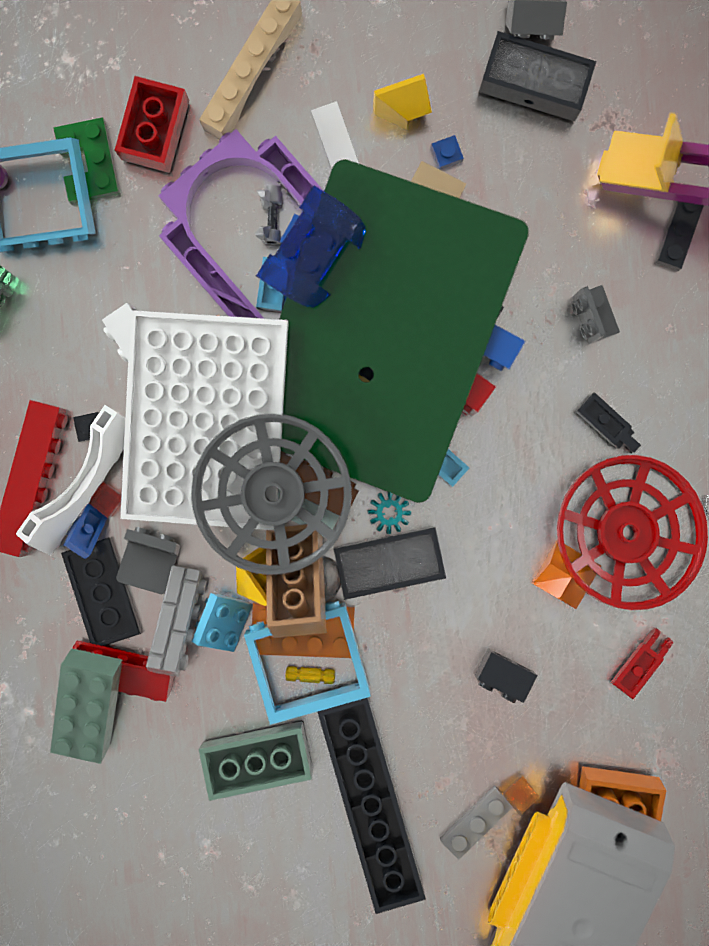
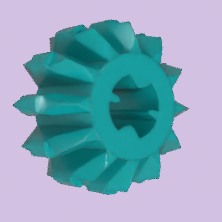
[368,492,411,534]

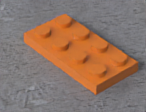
[252,602,355,658]

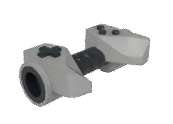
[255,185,282,245]

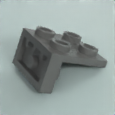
[571,285,620,344]

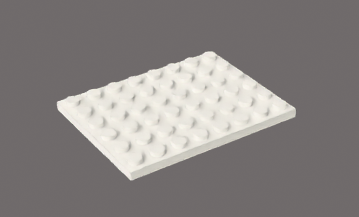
[120,310,289,530]

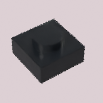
[73,412,100,442]

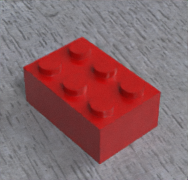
[114,76,190,173]

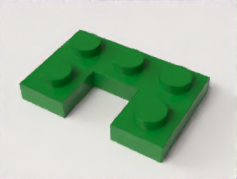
[53,117,120,204]

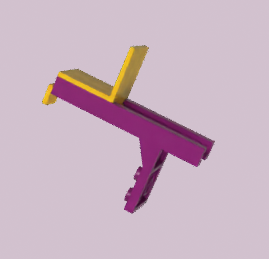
[597,113,709,206]

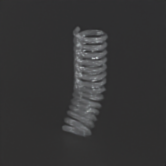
[701,495,709,520]

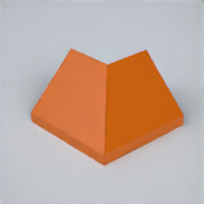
[532,540,602,609]

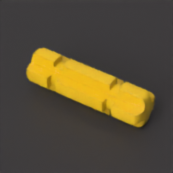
[285,666,335,684]

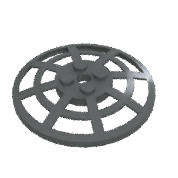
[191,414,352,575]

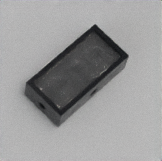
[479,31,597,121]
[334,526,446,600]

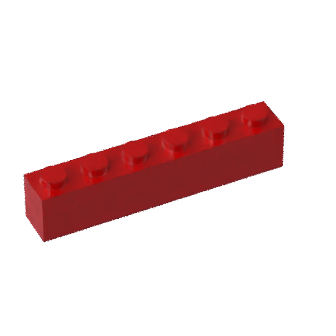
[0,400,68,557]

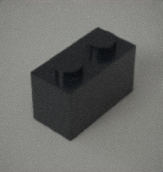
[475,648,538,703]

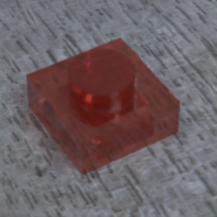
[89,482,122,518]

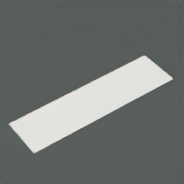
[311,101,359,169]

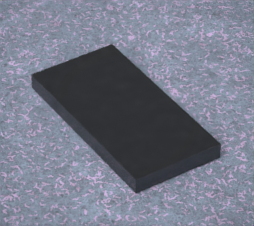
[61,537,142,646]

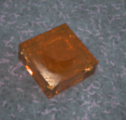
[502,776,540,814]

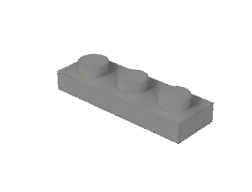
[440,785,514,860]

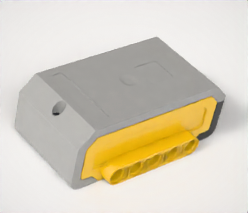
[487,782,675,946]

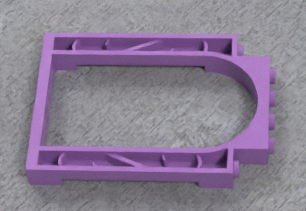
[158,129,324,319]

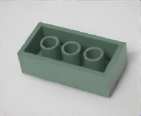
[50,648,122,764]
[198,721,313,801]

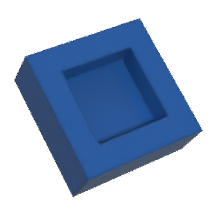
[431,135,464,170]

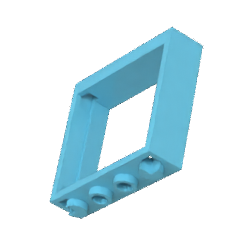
[0,138,96,252]
[244,601,371,725]

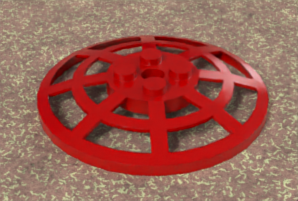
[557,455,708,610]

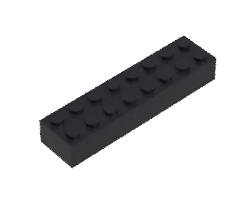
[317,697,426,914]

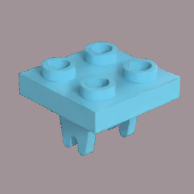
[191,593,253,652]

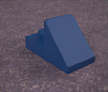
[64,503,108,559]

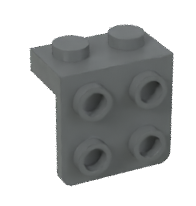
[116,527,180,595]

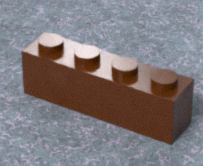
[280,451,359,516]

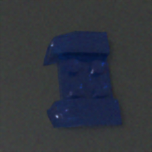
[256,185,366,307]

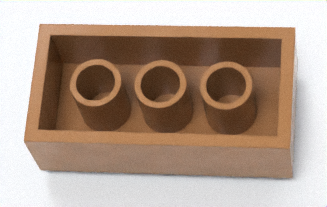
[266,524,326,638]

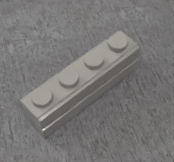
[146,566,207,677]

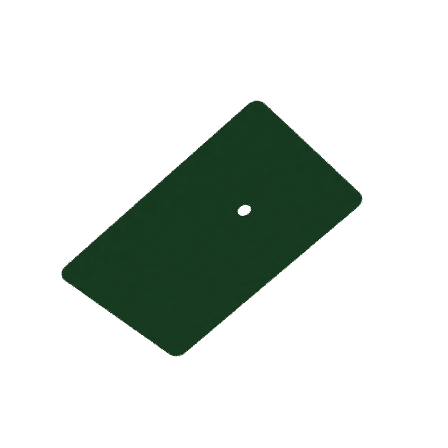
[279,159,529,503]

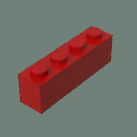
[72,640,174,702]

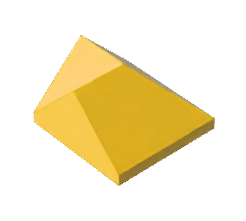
[373,74,432,130]
[236,547,267,606]

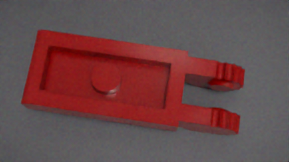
[611,628,673,699]

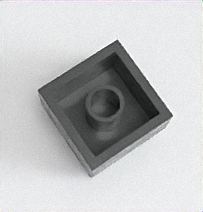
[506,0,567,40]

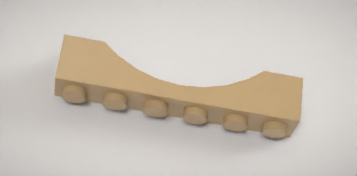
[199,0,302,140]

